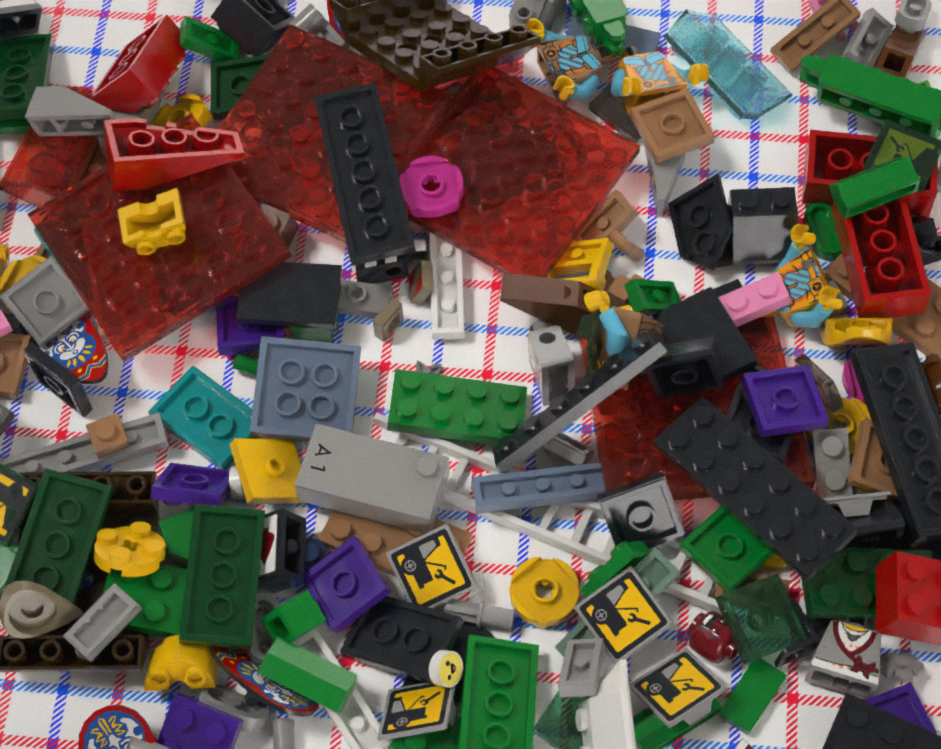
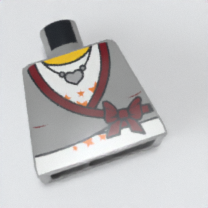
[527,321,575,406]
[804,619,881,700]

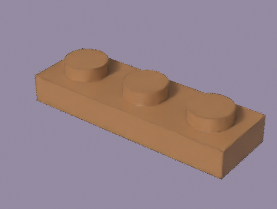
[770,0,861,74]

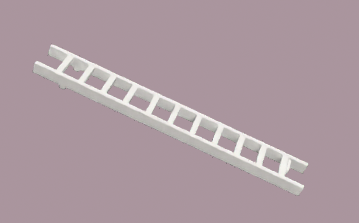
[374,412,736,620]

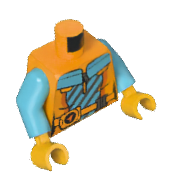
[611,46,709,115]
[762,224,843,328]

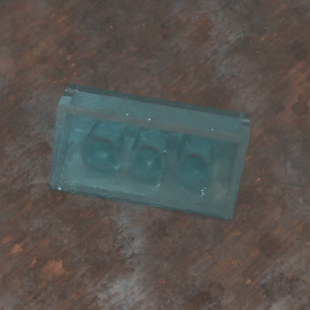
[664,9,793,120]

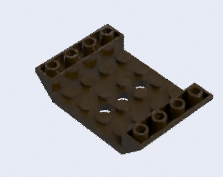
[330,0,540,91]
[0,471,160,673]

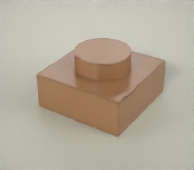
[86,413,130,459]

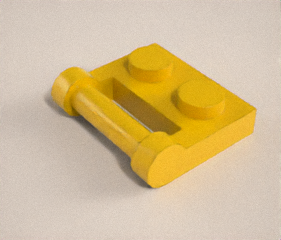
[541,238,614,291]

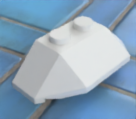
[575,660,636,749]

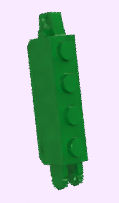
[568,0,628,56]
[799,54,941,140]

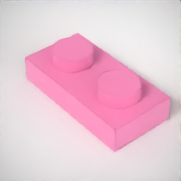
[718,272,792,327]

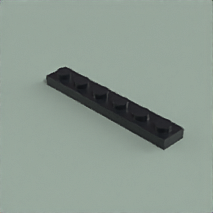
[492,327,668,473]

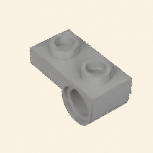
[289,3,350,64]

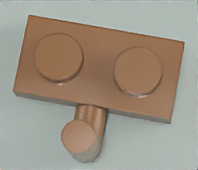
[572,190,644,261]

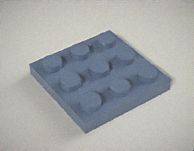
[250,336,361,441]

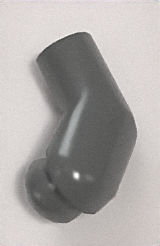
[539,0,567,31]

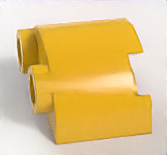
[118,188,186,255]
[144,635,219,691]

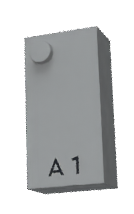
[295,424,450,533]

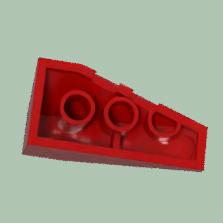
[103,118,245,192]

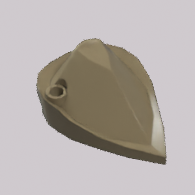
[0,581,83,639]

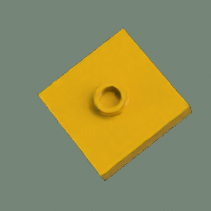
[230,438,305,504]

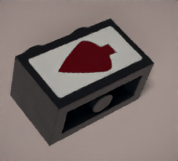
[258,508,306,593]

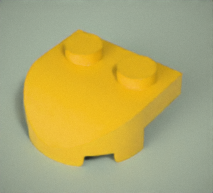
[819,318,893,347]

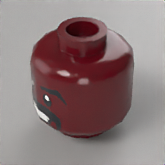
[687,610,742,664]

